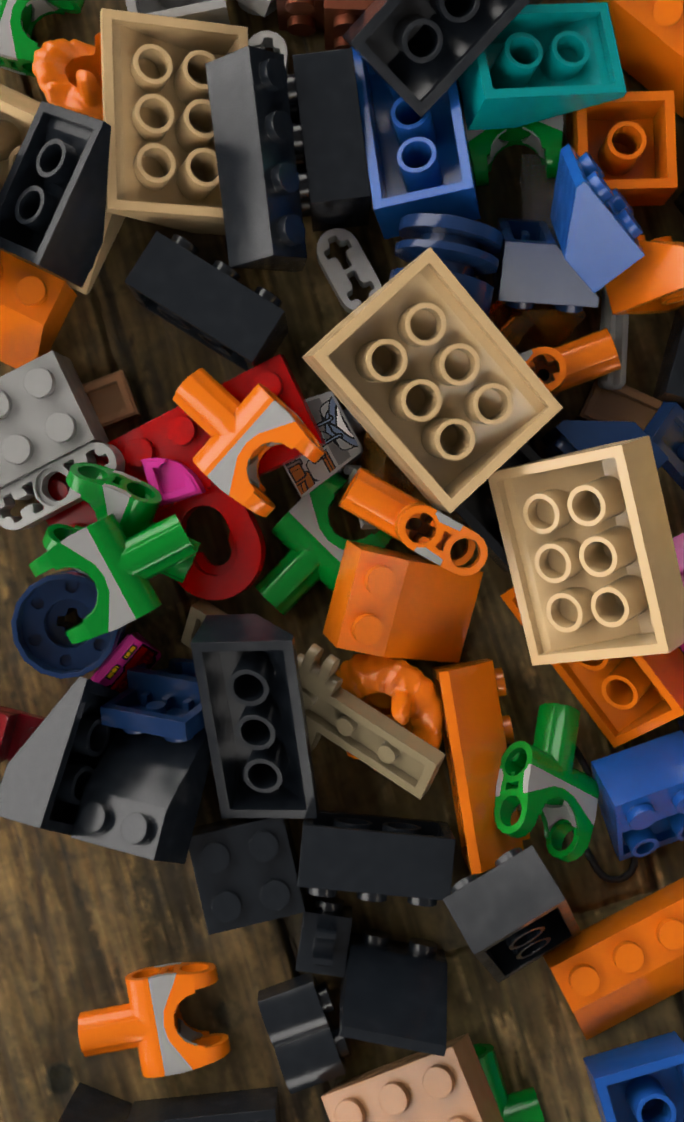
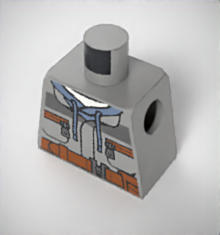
[283,391,365,498]

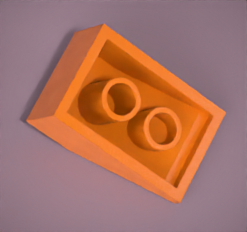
[605,235,684,315]
[323,540,484,663]

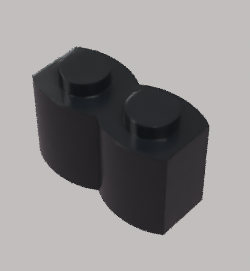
[258,972,351,1094]

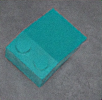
[458,2,627,131]

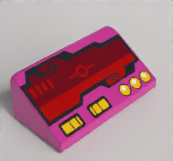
[90,632,162,693]

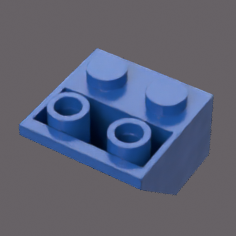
[550,143,645,294]
[591,730,684,861]

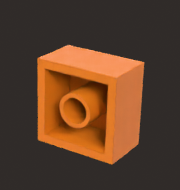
[566,90,678,206]

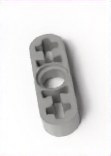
[0,442,125,530]

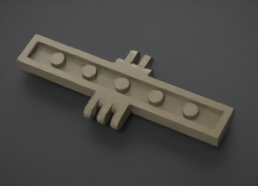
[181,599,446,800]

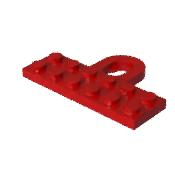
[32,354,326,600]

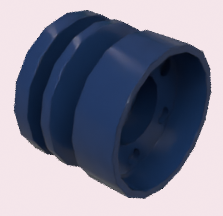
[389,213,504,317]
[11,570,127,679]

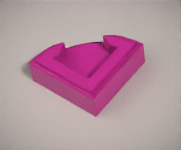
[141,458,206,507]

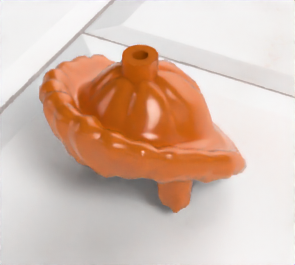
[32,32,103,121]
[335,653,444,773]

